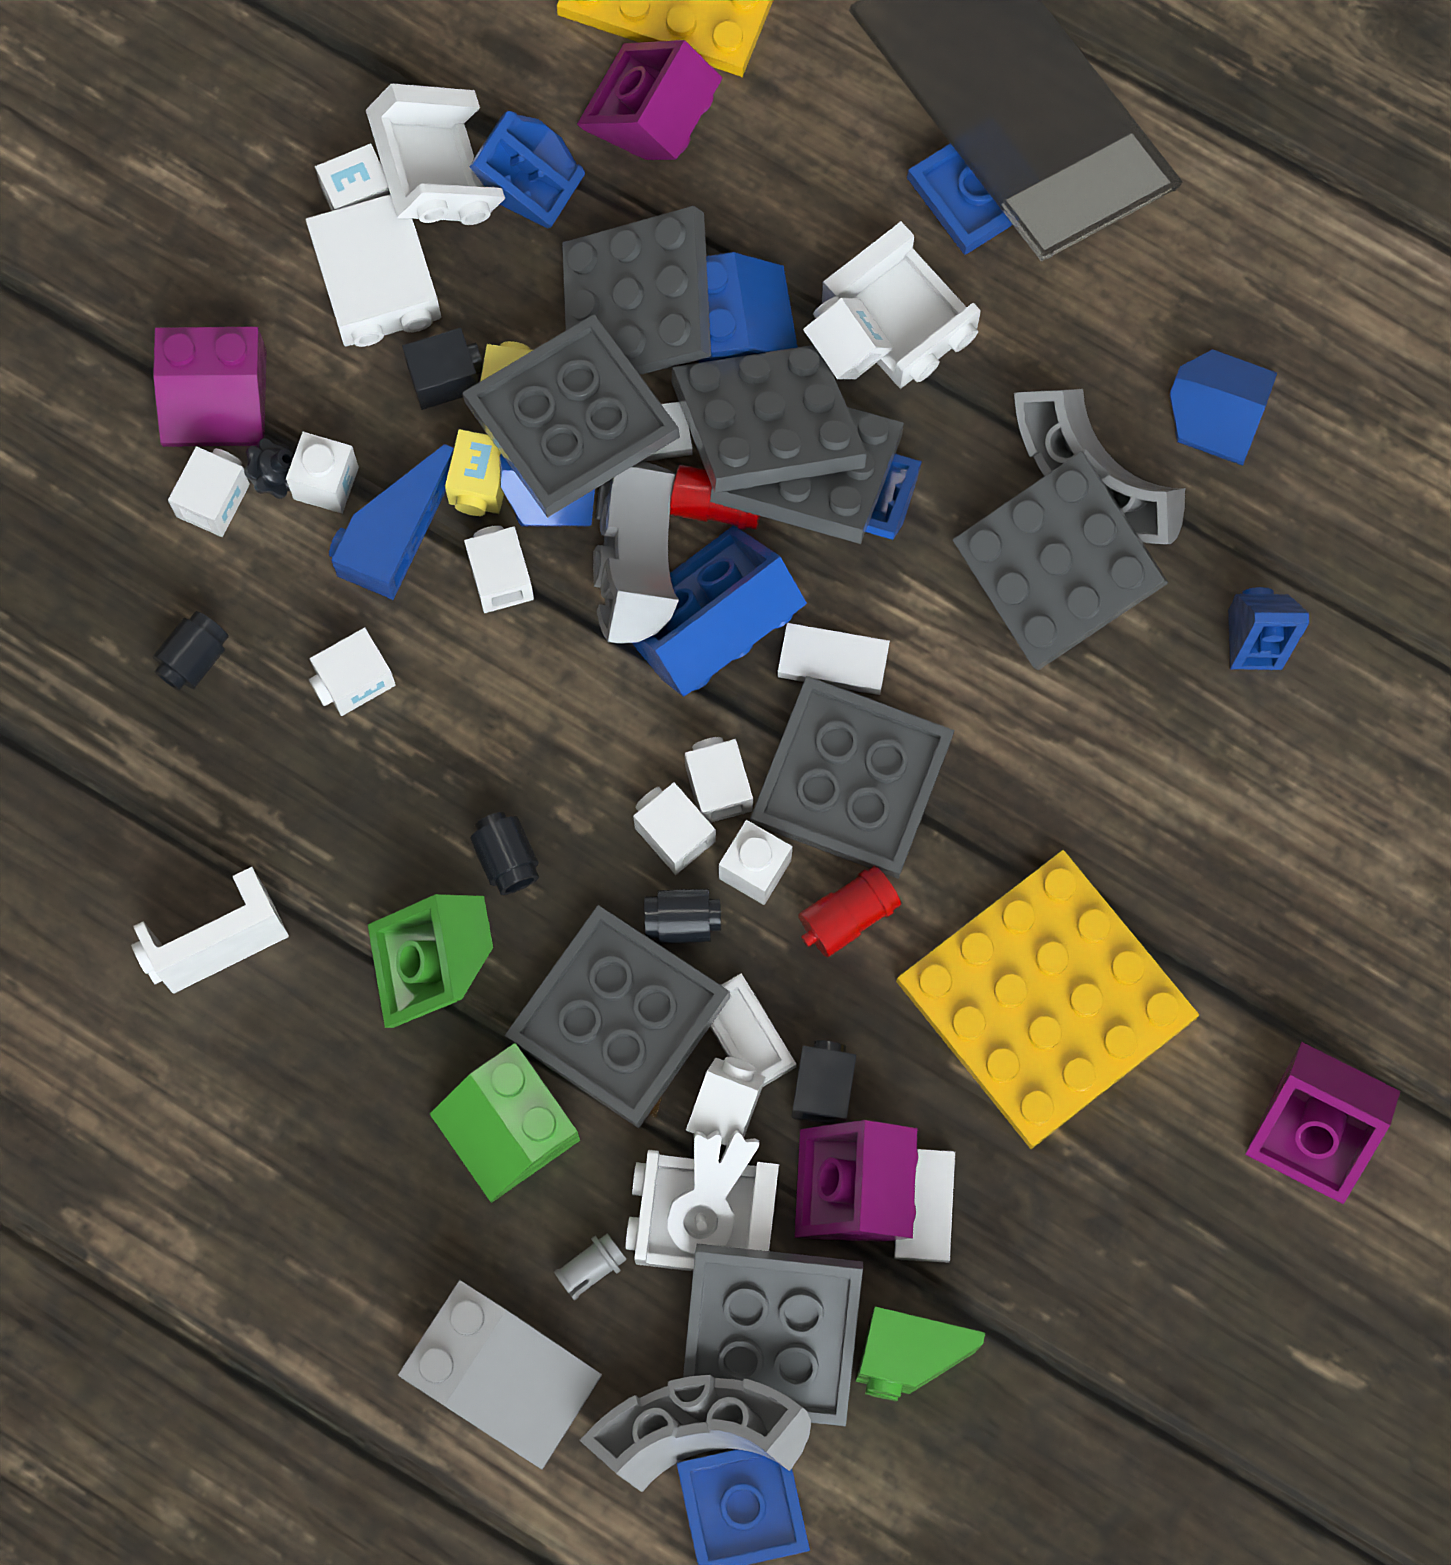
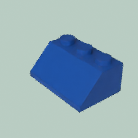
[632,525,807,697]

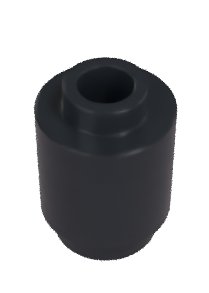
[153,611,229,691]
[470,812,539,895]
[644,888,721,944]

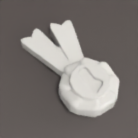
[667,1130,759,1254]

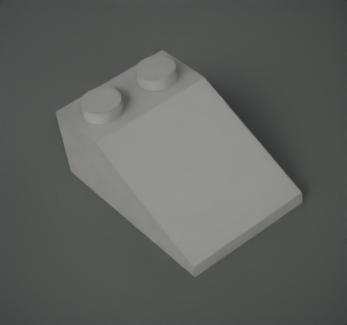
[398,1280,602,1470]

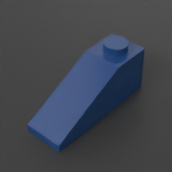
[329,444,454,600]
[1228,587,1309,670]

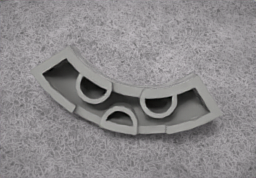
[1014,389,1185,544]
[593,461,679,643]
[580,1375,811,1492]

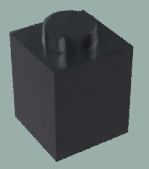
[402,328,483,410]
[792,1040,857,1125]

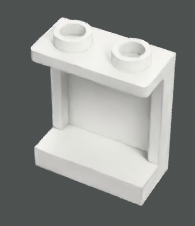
[366,83,505,225]
[306,194,441,347]
[822,221,981,389]
[131,867,289,994]
[626,1150,779,1271]

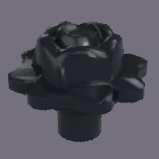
[244,438,294,499]

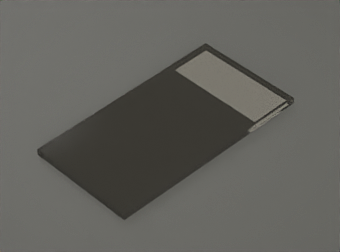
[849,0,1183,262]

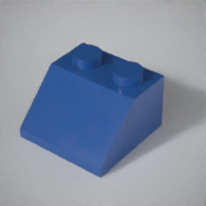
[696,252,798,363]

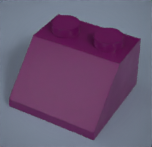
[577,40,723,160]
[153,327,267,447]
[1245,1042,1400,1204]
[795,1120,918,1242]

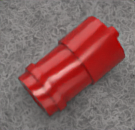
[670,464,760,530]
[798,866,902,958]

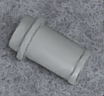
[554,1233,627,1300]

